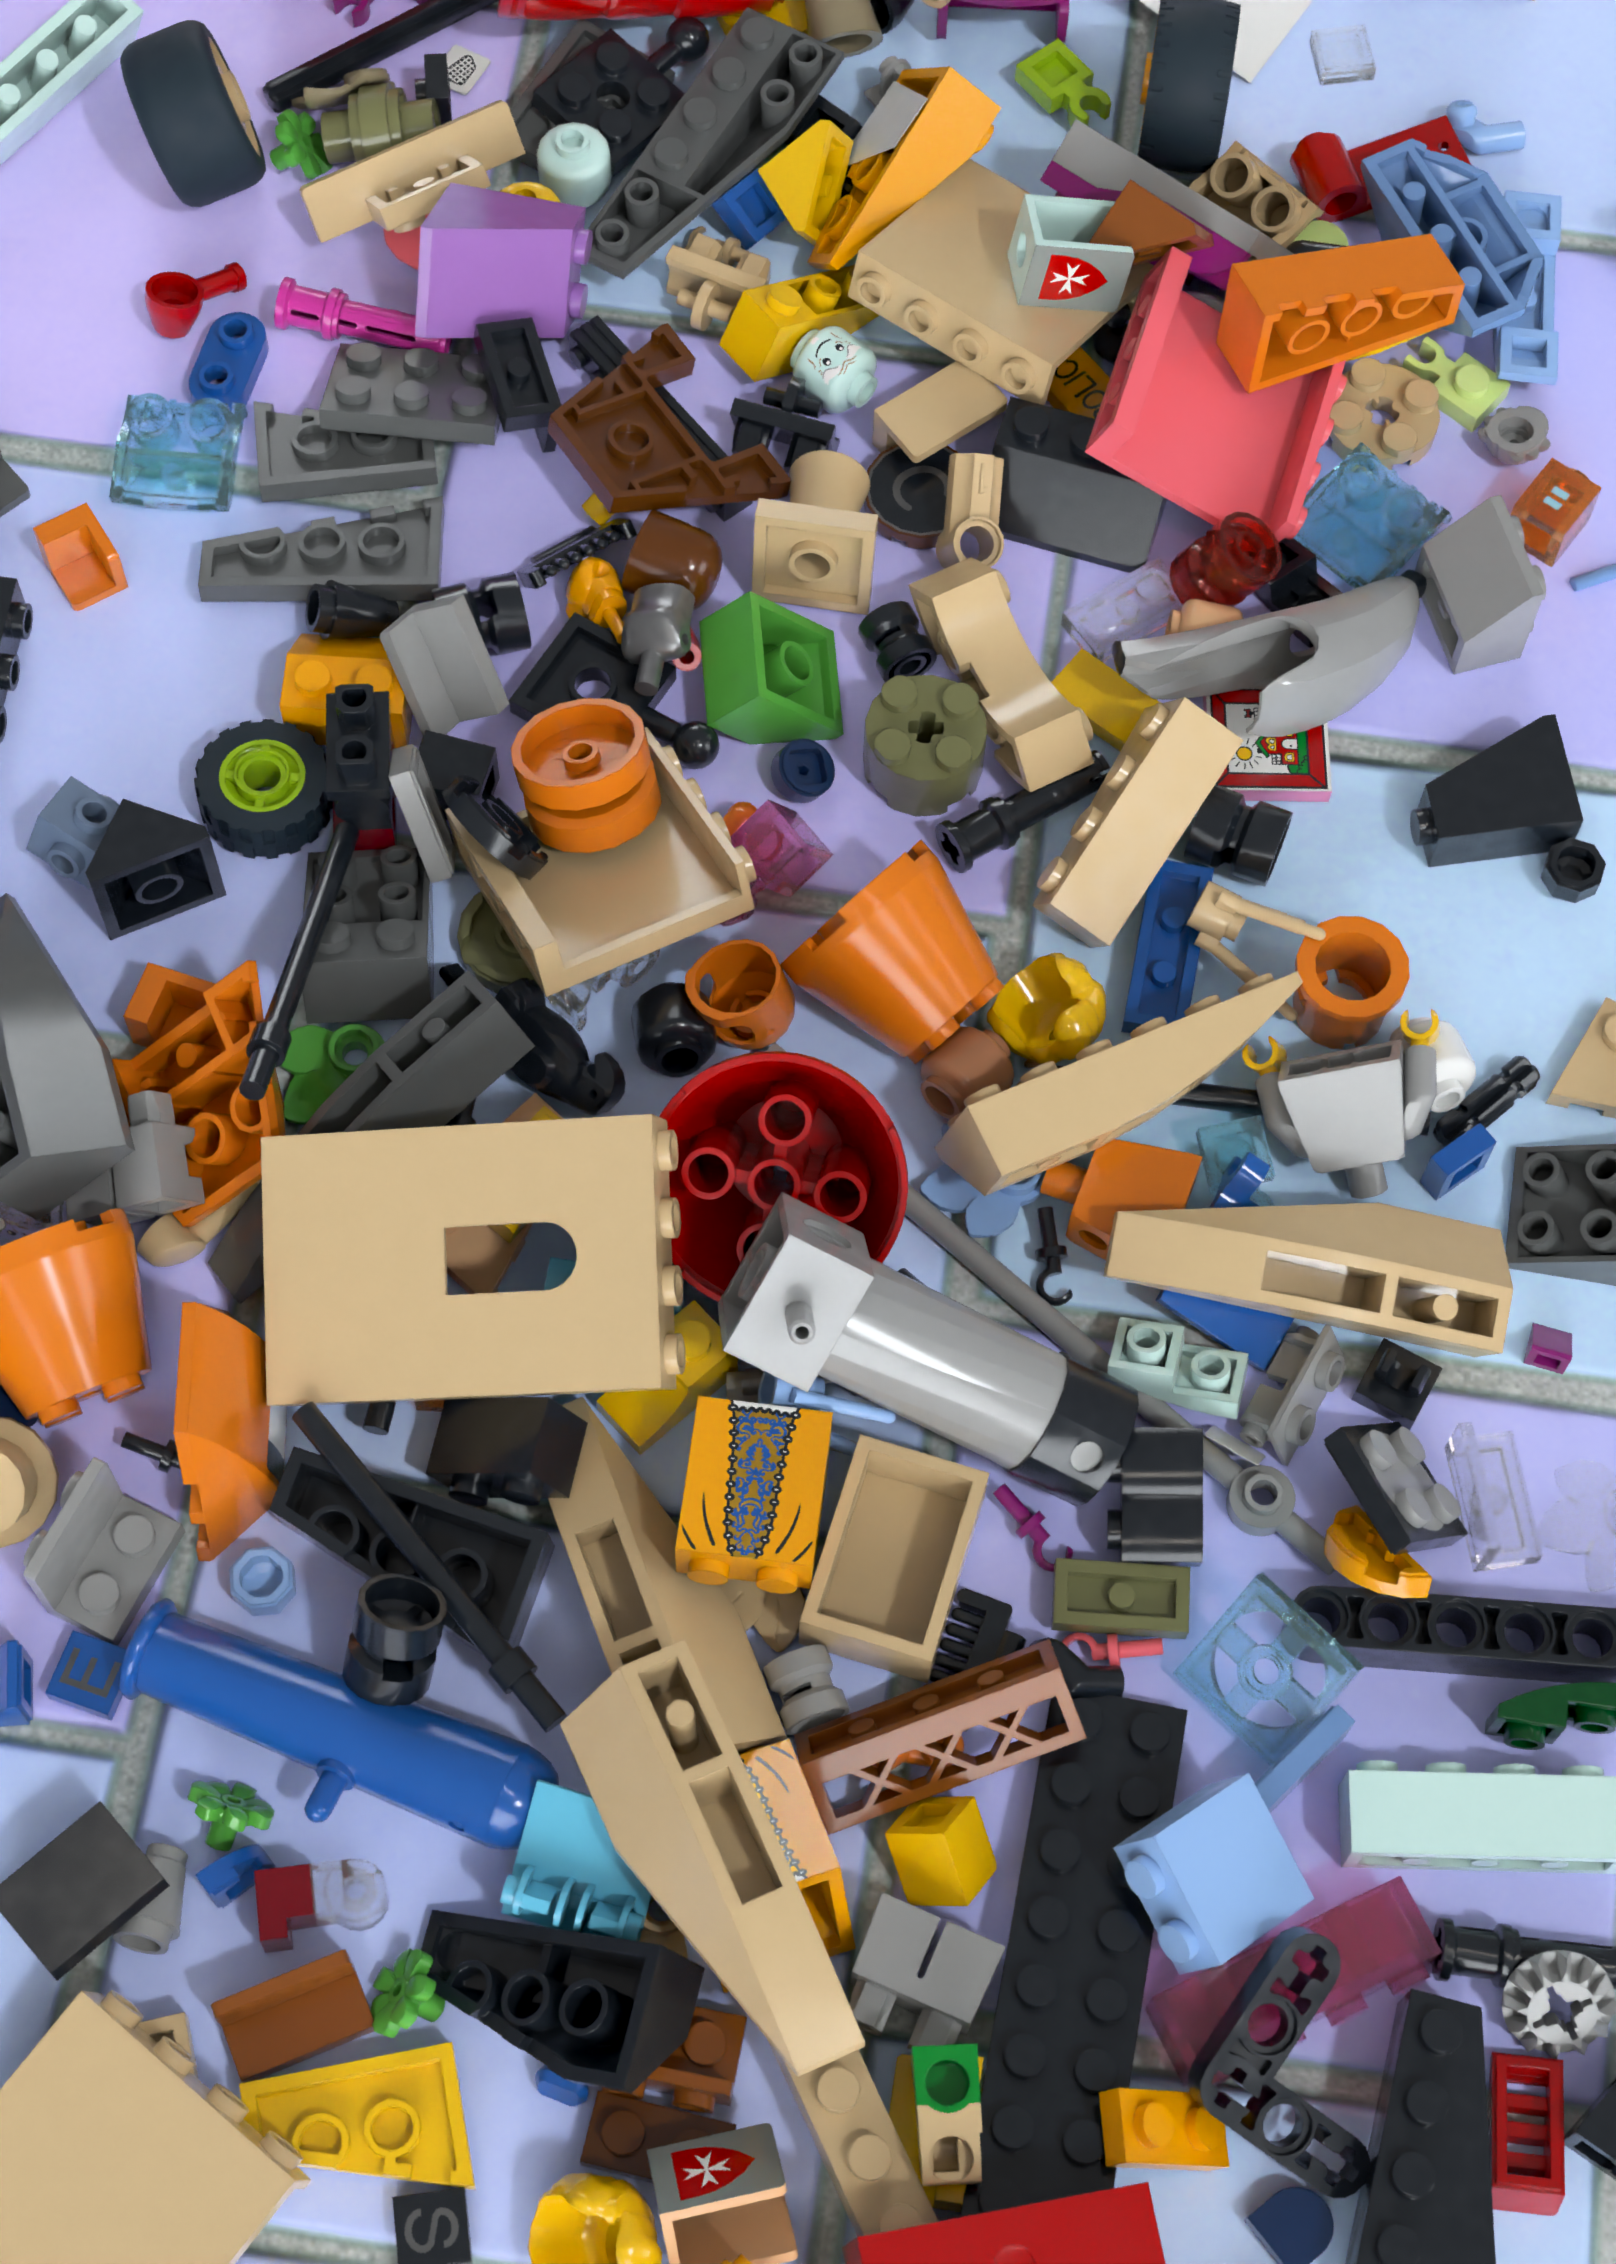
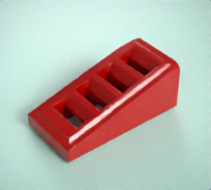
[1488,2052,1565,2216]

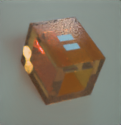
[1510,458,1602,568]

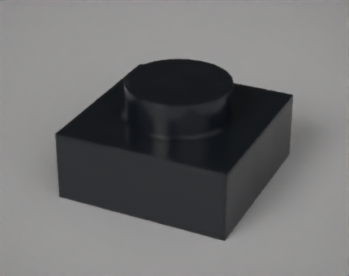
[415,53,452,125]

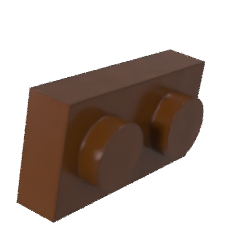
[580,2090,737,2183]

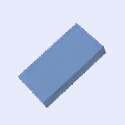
[1254,1705,1356,1813]

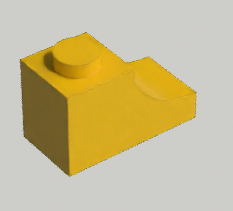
[596,1300,738,1455]

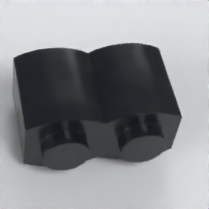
[1107,1427,1203,1567]

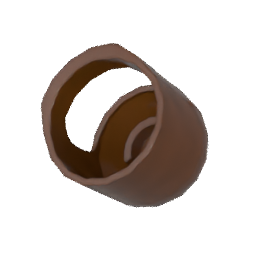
[621,509,723,611]

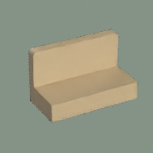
[872,361,1008,463]

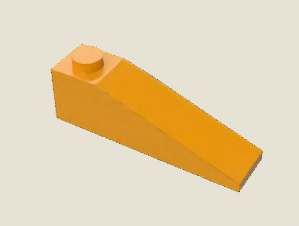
[807,67,1001,270]

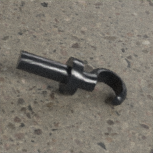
[1035,1206,1073,1306]
[120,1432,181,1473]

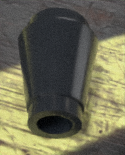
[305,580,399,640]

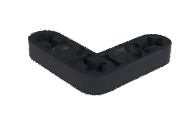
[1188,1927,1370,2198]

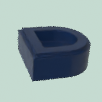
[1244,2187,1334,2264]

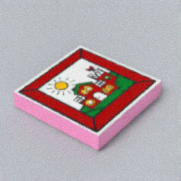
[1203,688,1332,802]

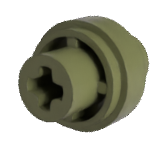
[321,83,441,164]

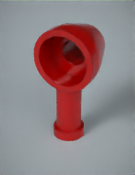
[145,262,247,339]

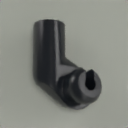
[1029,1637,1124,1700]

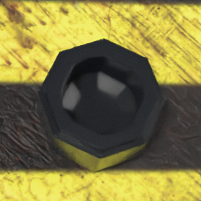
[1540,838,1606,903]

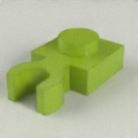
[1014,38,1112,126]

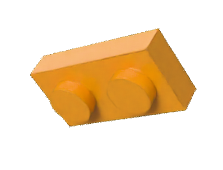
[1099,2088,1229,2171]

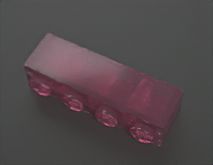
[1145,1875,1442,2087]

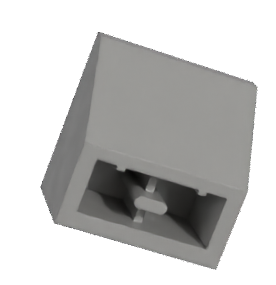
[1415,495,1546,675]

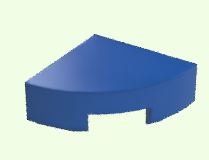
[195,1845,276,1909]

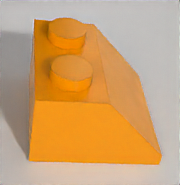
[279,633,413,748]

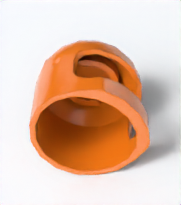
[685,939,795,1050]

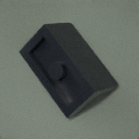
[474,317,561,453]

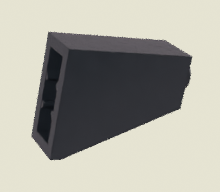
[1410,714,1584,867]

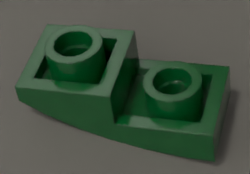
[1485,1682,1616,1750]

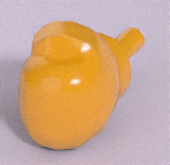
[566,556,627,644]

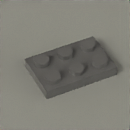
[319,342,501,446]

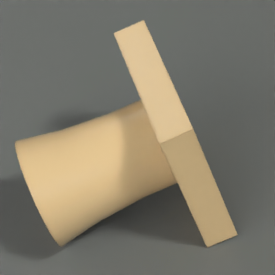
[751,450,878,615]

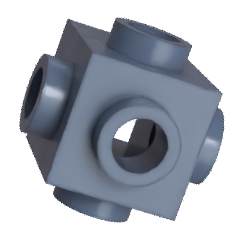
[26,776,119,889]

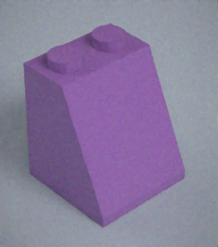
[415,183,593,338]

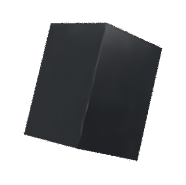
[85,798,227,940]
[0,1801,170,1981]

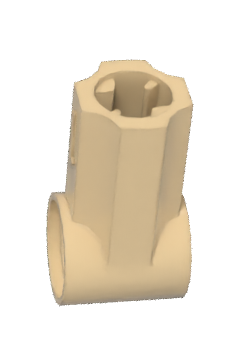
[935,453,1004,569]

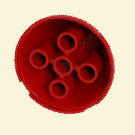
[659,1051,908,1302]

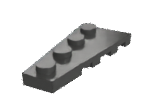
[198,496,445,602]

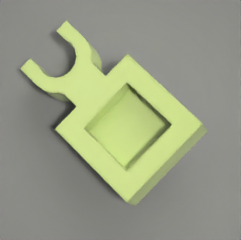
[1402,336,1511,433]

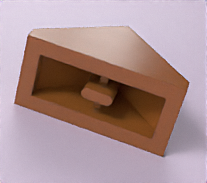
[1089,179,1214,267]

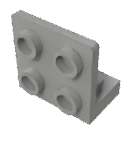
[23,1457,185,1646]

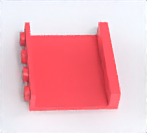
[1085,246,1347,555]

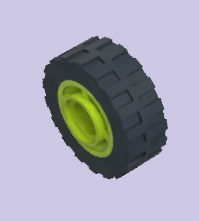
[194,719,333,859]

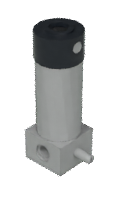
[717,1192,1139,1507]

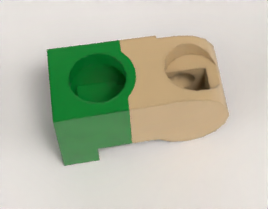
[910,2043,983,2186]

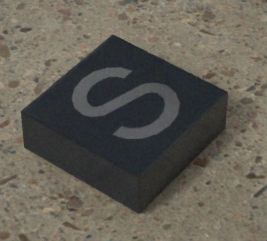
[392,2187,473,2264]

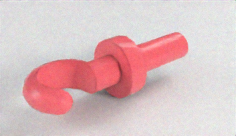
[1062,1632,1164,1667]

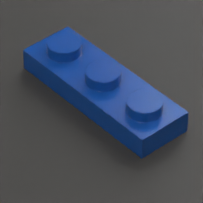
[1121,860,1214,1033]

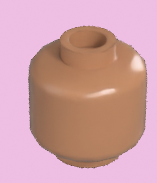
[920,1027,1014,1120]

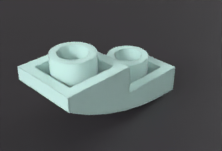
[1108,1317,1249,1420]

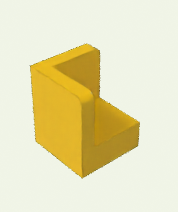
[885,1796,997,1906]

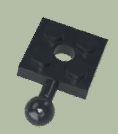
[532,17,710,176]
[509,612,720,770]

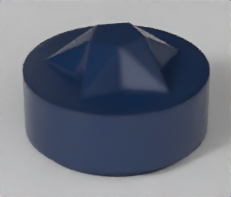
[771,739,835,803]

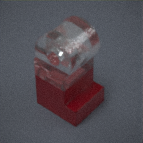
[254,1859,390,1953]

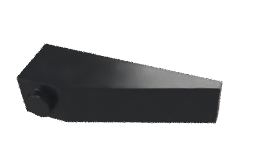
[421,1910,705,2093]

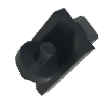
[730,376,840,473]

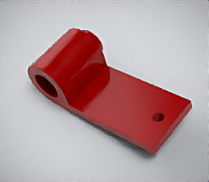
[1289,115,1471,223]

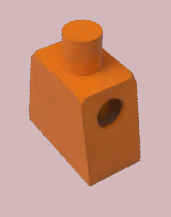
[1040,1139,1203,1260]

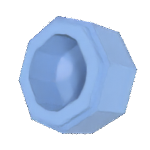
[229,1546,296,1616]

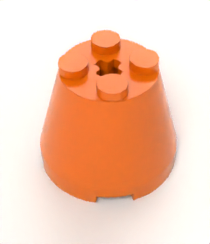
[780,839,1005,1064]
[0,1208,152,1429]

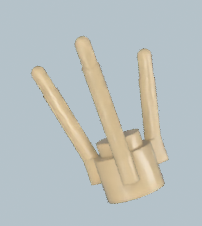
[1186,880,1326,1021]

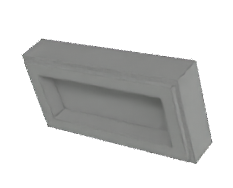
[388,743,456,884]

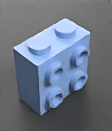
[1113,1773,1315,1975]

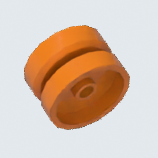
[510,698,662,853]

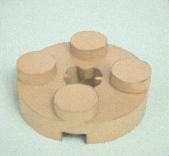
[1329,358,1440,473]

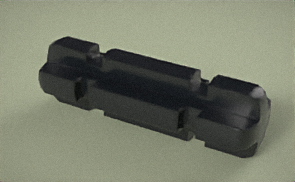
[1433,1056,1540,1147]

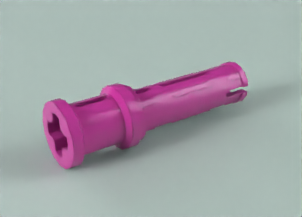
[274,276,452,354]

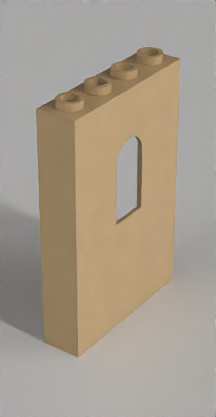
[261,1114,686,1407]

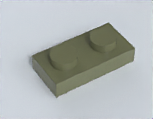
[1051,1558,1190,1640]

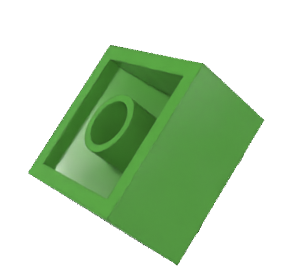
[699,591,844,745]

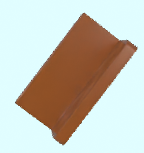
[211,1949,374,2083]

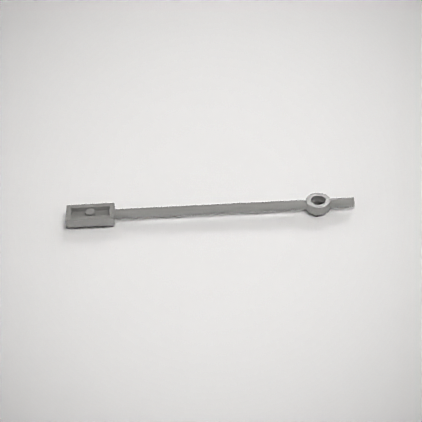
[766,1042,1335,1576]

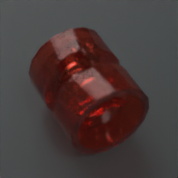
[1169,512,1282,607]

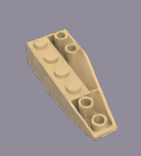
[934,971,1303,1196]
[1103,1203,1514,1357]
[548,1397,787,1755]
[560,1639,865,2077]

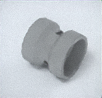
[763,1644,850,1736]

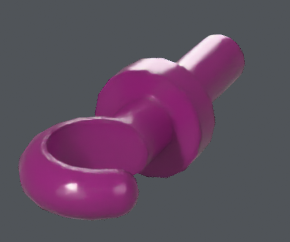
[993,1483,1073,1572]

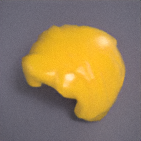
[987,953,1106,1065]
[527,2173,663,2264]

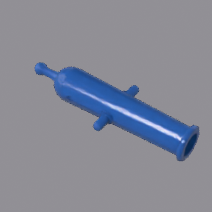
[119,1598,559,1850]

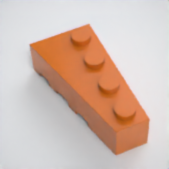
[1216,234,1465,394]

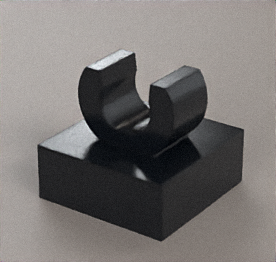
[1351,1338,1443,1430]

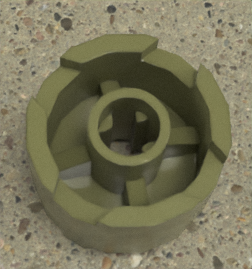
[863,675,987,817]

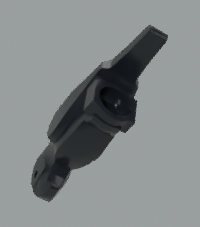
[439,963,626,1116]

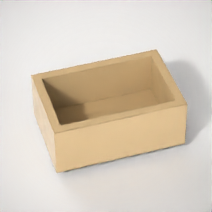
[798,1434,989,1683]

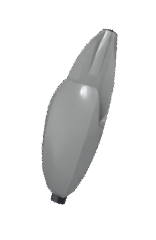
[1112,569,1427,737]

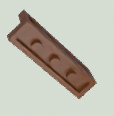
[794,1639,1087,1835]

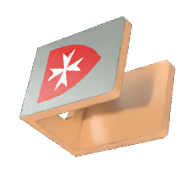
[647,2123,798,2264]

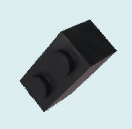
[425,1397,588,1506]

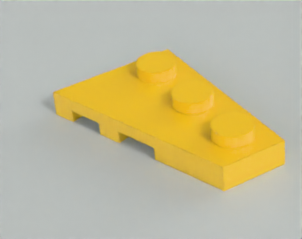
[239,2042,476,2190]

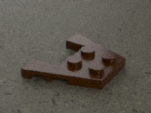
[547,323,792,514]

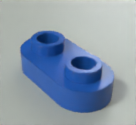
[188,312,269,419]

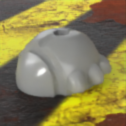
[1477,406,1551,465]

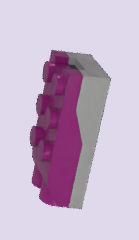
[1040,119,1293,292]

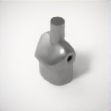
[621,583,695,696]

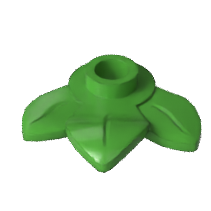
[279,1024,385,1125]

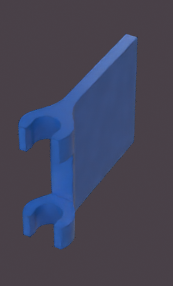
[1155,1152,1294,1371]

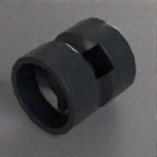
[431,571,532,655]
[1184,784,1293,887]
[342,1573,447,1706]

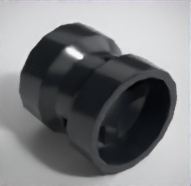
[858,601,937,682]

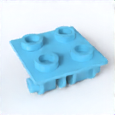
[500,1779,652,1941]

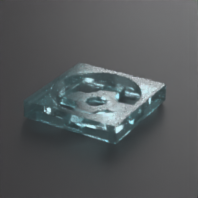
[1173,1572,1365,1766]

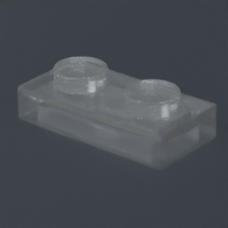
[1061,556,1194,663]

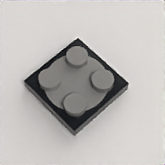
[1324,1422,1469,1555]

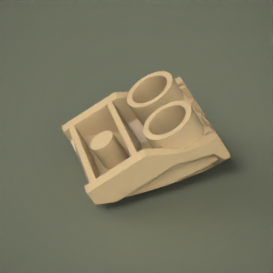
[1189,140,1324,248]

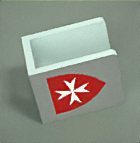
[1007,194,1135,312]

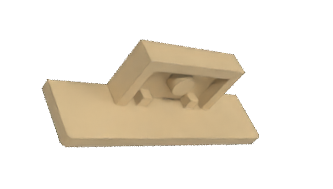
[299,100,526,243]

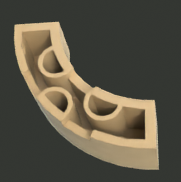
[908,557,1094,793]

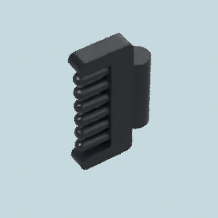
[517,518,638,589]
[924,1588,1027,1732]

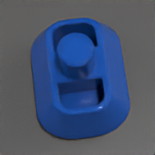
[535,2065,588,2107]

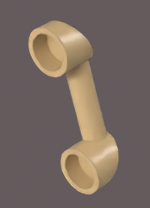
[137,1179,262,1267]

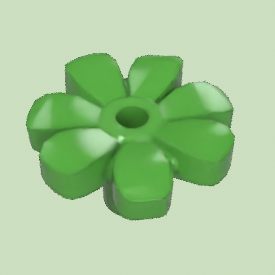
[270,109,333,180]
[187,1781,275,1851]
[371,1948,445,2038]

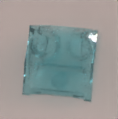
[109,393,248,512]
[1294,442,1453,589]

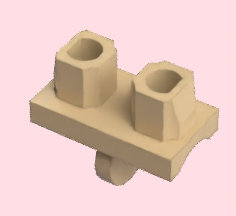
[665,233,771,332]

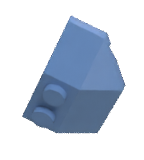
[1361,138,1544,338]

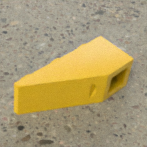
[719,265,880,382]

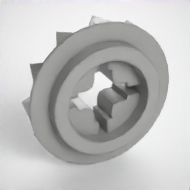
[1501,1950,1616,2059]

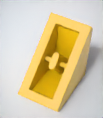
[757,120,854,246]

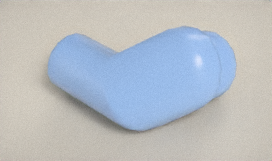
[1446,100,1526,155]

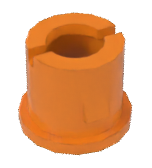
[1293,916,1410,1049]

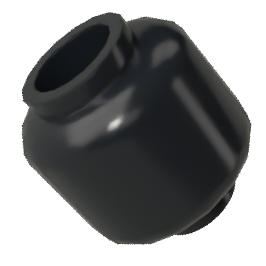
[631,982,717,1077]

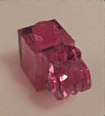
[720,799,833,927]

